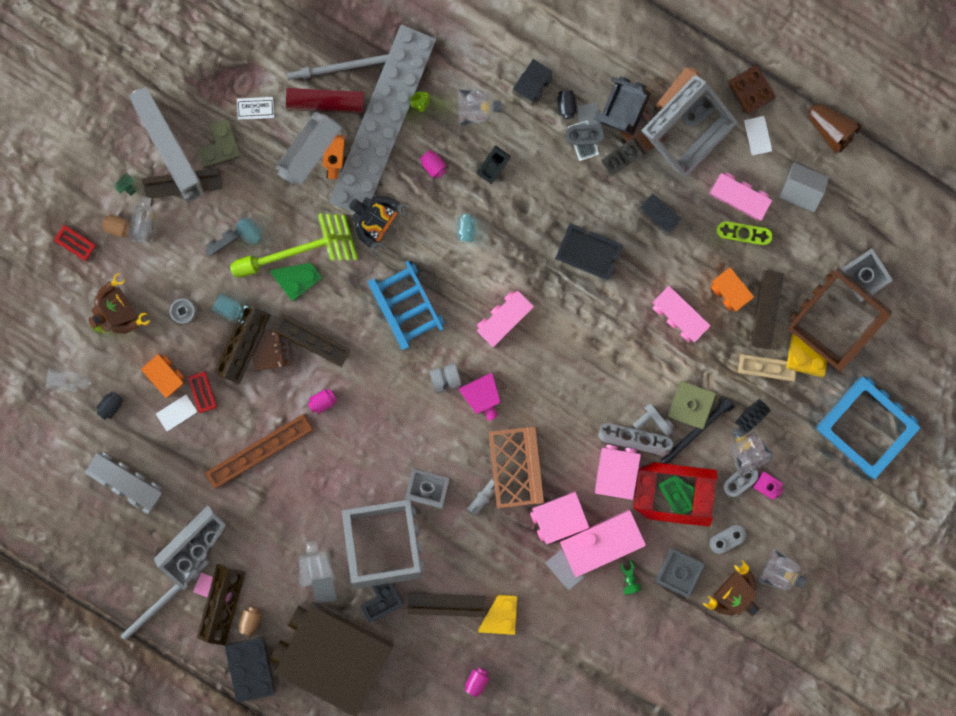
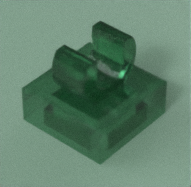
[113,172,136,196]

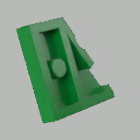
[270,263,322,301]
[658,475,695,514]

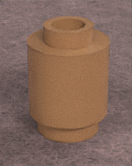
[102,214,132,238]
[238,606,262,636]

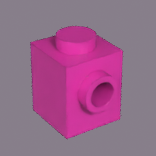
[752,471,783,500]

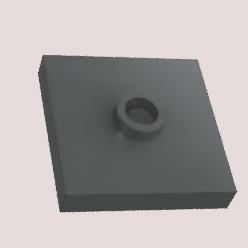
[654,547,706,598]

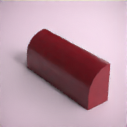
[286,88,365,114]

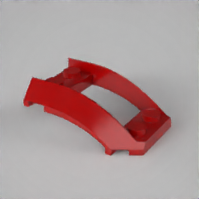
[633,462,718,527]

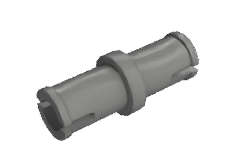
[467,479,500,516]

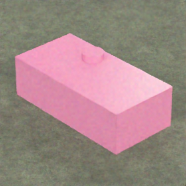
[559,509,646,577]

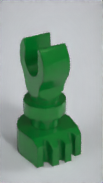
[620,561,641,595]

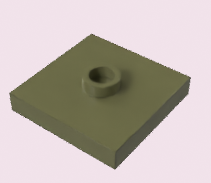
[668,381,717,430]

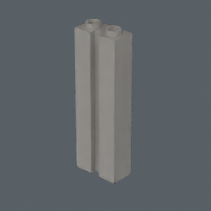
[129,87,204,204]

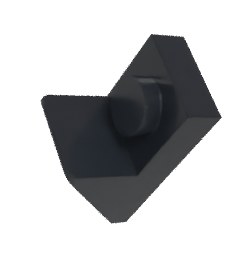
[476,145,511,184]

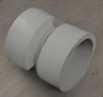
[170,299,198,324]
[429,363,462,394]

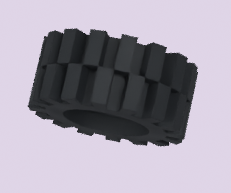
[735,398,771,433]

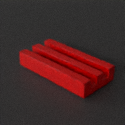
[53,225,97,262]
[187,371,218,413]

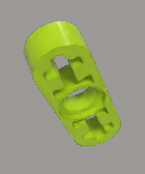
[716,221,772,246]

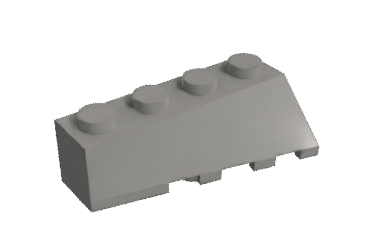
[85,451,164,514]
[154,505,226,591]

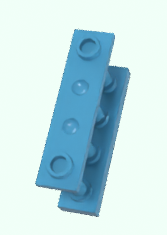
[367,261,445,350]

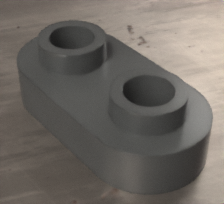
[682,95,715,126]
[565,125,604,145]
[205,229,241,257]

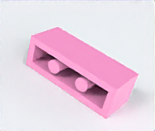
[709,172,772,222]
[652,286,710,343]
[477,290,534,347]

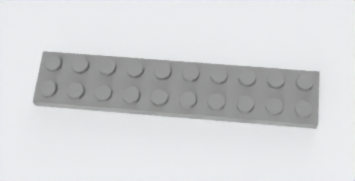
[329,25,436,213]

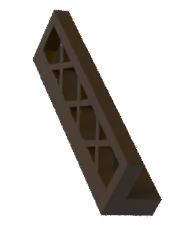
[141,168,223,199]
[215,303,271,385]
[273,314,351,368]
[196,564,246,646]
[408,593,485,617]

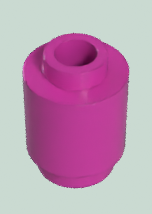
[420,150,447,178]
[308,388,337,414]
[464,667,490,697]

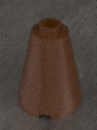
[808,103,862,155]

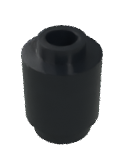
[557,90,578,119]
[96,391,124,420]

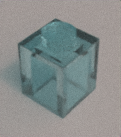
[211,293,243,321]

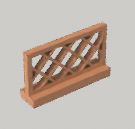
[488,426,544,508]

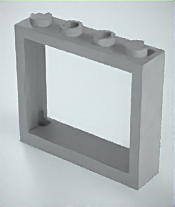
[641,75,738,178]
[275,112,342,185]
[342,500,425,589]

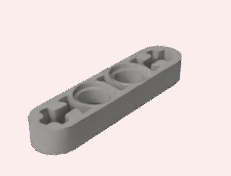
[598,423,673,456]

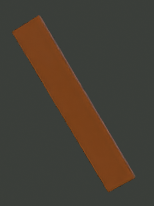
[205,414,314,489]

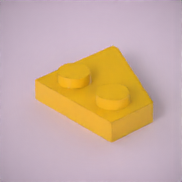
[786,333,827,377]
[478,595,517,635]

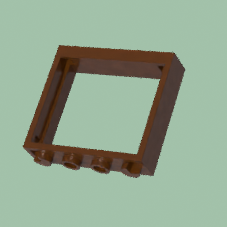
[787,267,892,372]

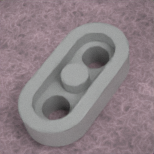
[723,466,758,497]
[709,525,746,554]

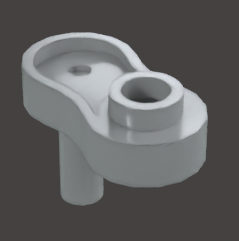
[633,403,674,437]

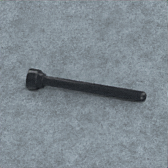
[661,396,735,464]

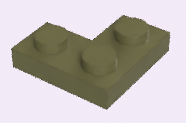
[198,119,240,168]

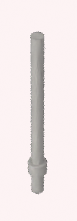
[287,54,389,80]
[121,558,210,641]

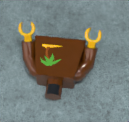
[88,273,151,334]
[703,560,760,616]

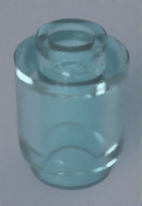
[456,214,476,242]
[235,216,263,245]

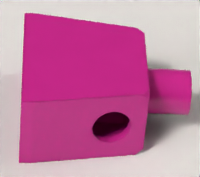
[459,373,501,421]

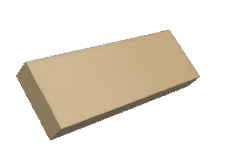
[738,354,796,382]

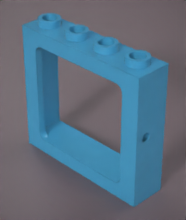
[815,376,921,479]

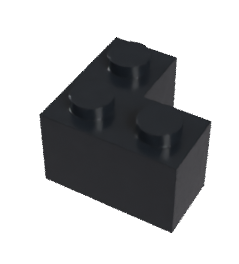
[512,59,553,105]
[360,570,404,623]

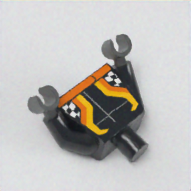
[349,196,411,256]

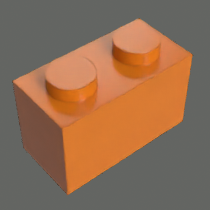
[711,267,754,312]
[141,354,185,398]

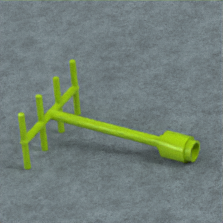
[230,213,358,278]

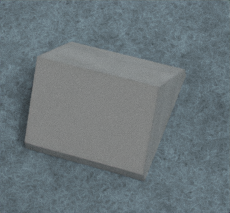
[779,162,829,213]
[841,248,893,302]
[405,469,450,508]

